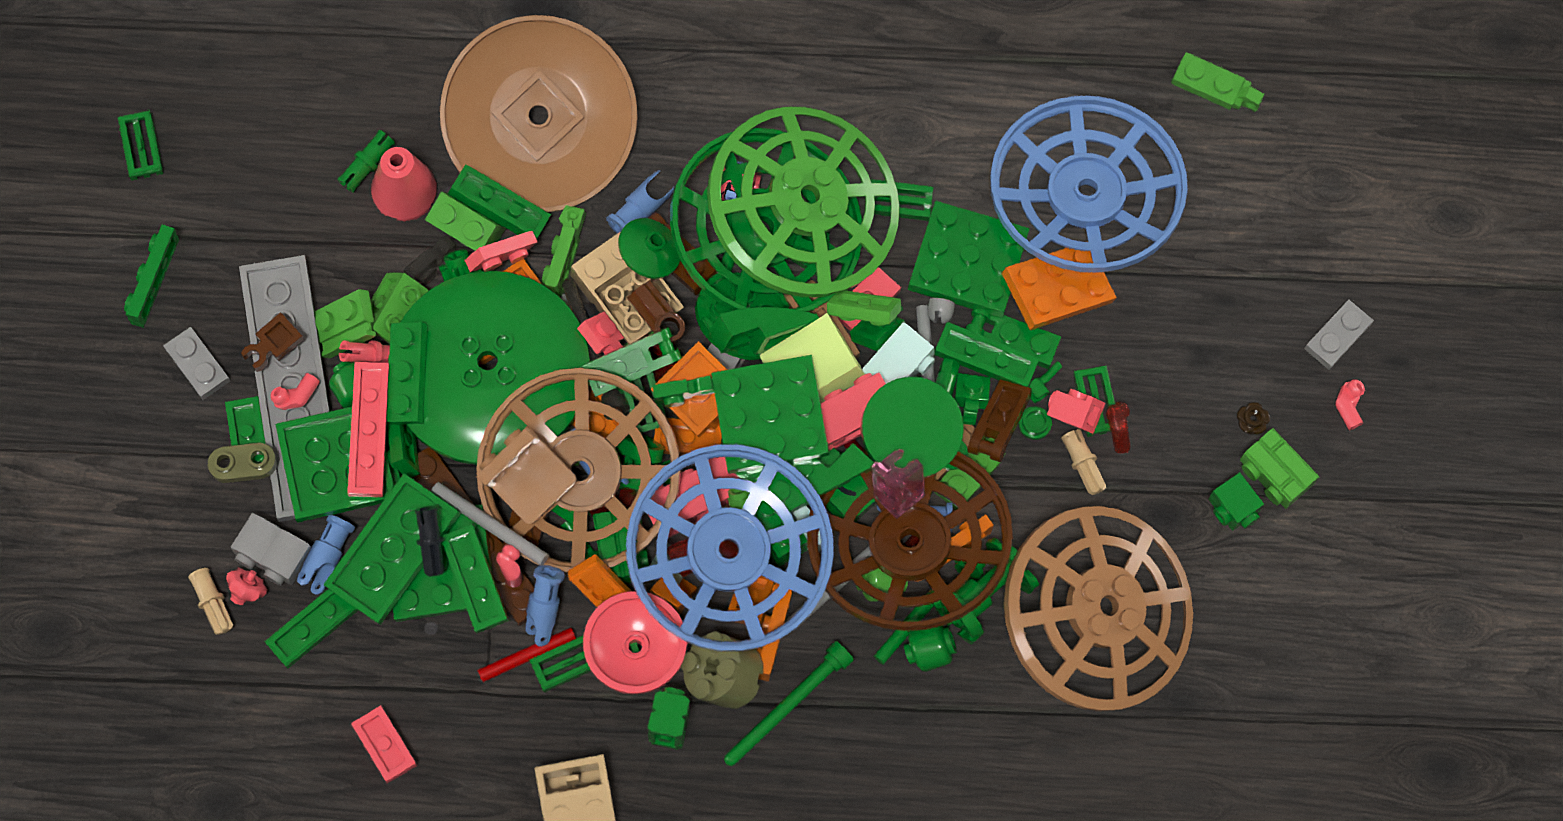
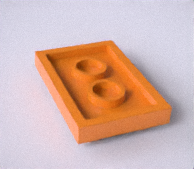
[1002,241,1117,330]

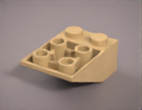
[570,232,684,344]
[535,755,615,821]

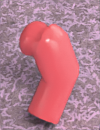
[270,373,320,410]
[1336,379,1365,431]
[496,544,523,587]

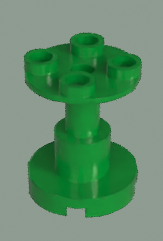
[928,537,1039,644]

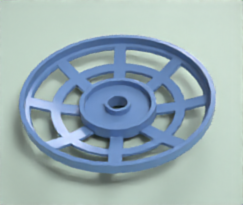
[990,96,1188,272]
[626,445,833,651]

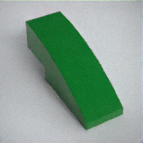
[709,307,819,355]

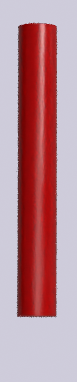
[477,628,576,682]

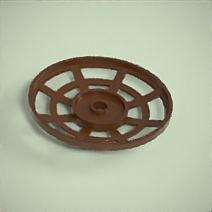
[807,451,1013,631]

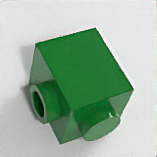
[1208,472,1264,531]

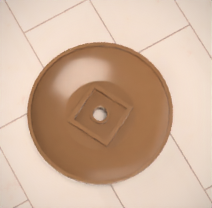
[440,15,637,212]

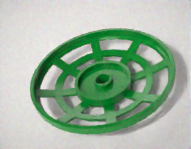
[670,128,862,312]

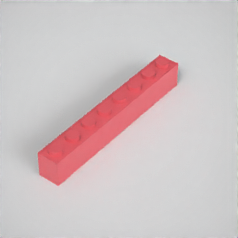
[648,373,886,538]

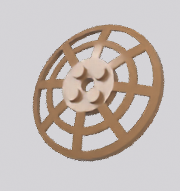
[476,368,681,572]
[1004,506,1193,711]

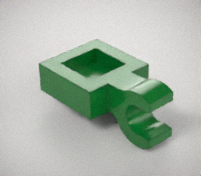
[850,306,905,351]
[955,373,991,425]

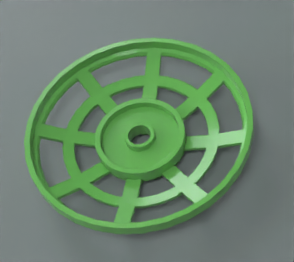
[707,107,900,297]

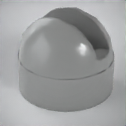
[928,298,955,324]

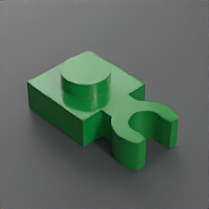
[653,376,715,407]

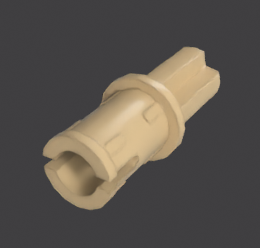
[1061,429,1106,495]
[188,567,233,635]

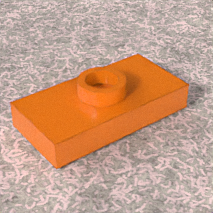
[568,554,632,607]

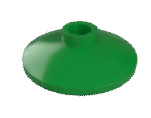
[618,218,680,279]

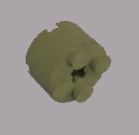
[681,632,763,709]

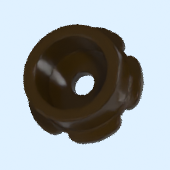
[1237,402,1270,434]

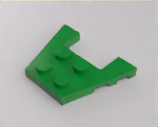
[734,443,876,513]

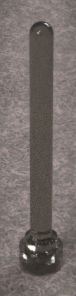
[562,279,630,420]

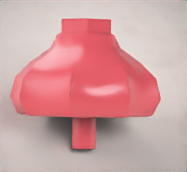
[226,567,267,606]

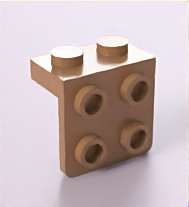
[476,428,576,524]

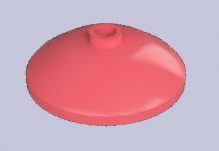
[583,591,687,694]

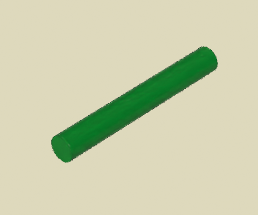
[873,588,933,665]

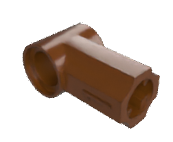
[627,280,685,345]

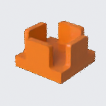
[651,341,727,438]

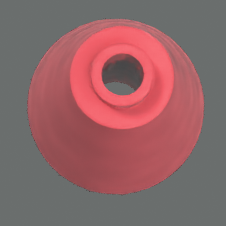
[371,147,437,222]

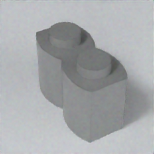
[230,513,311,586]

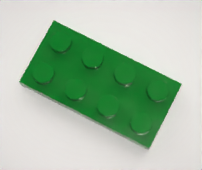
[323,473,461,625]

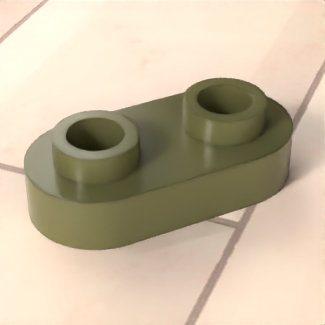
[208,443,277,483]

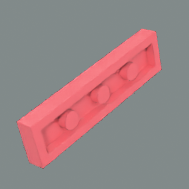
[348,362,389,497]

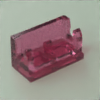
[871,450,925,519]

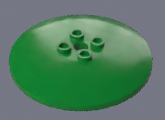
[388,271,590,465]

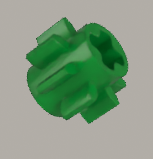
[439,249,482,281]

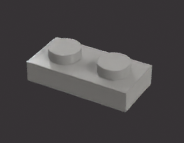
[1304,300,1374,370]
[163,327,230,400]

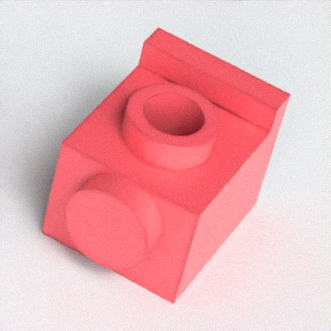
[1047,389,1105,434]

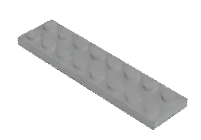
[239,255,330,522]

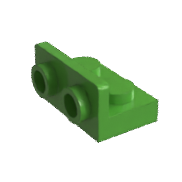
[370,273,428,343]

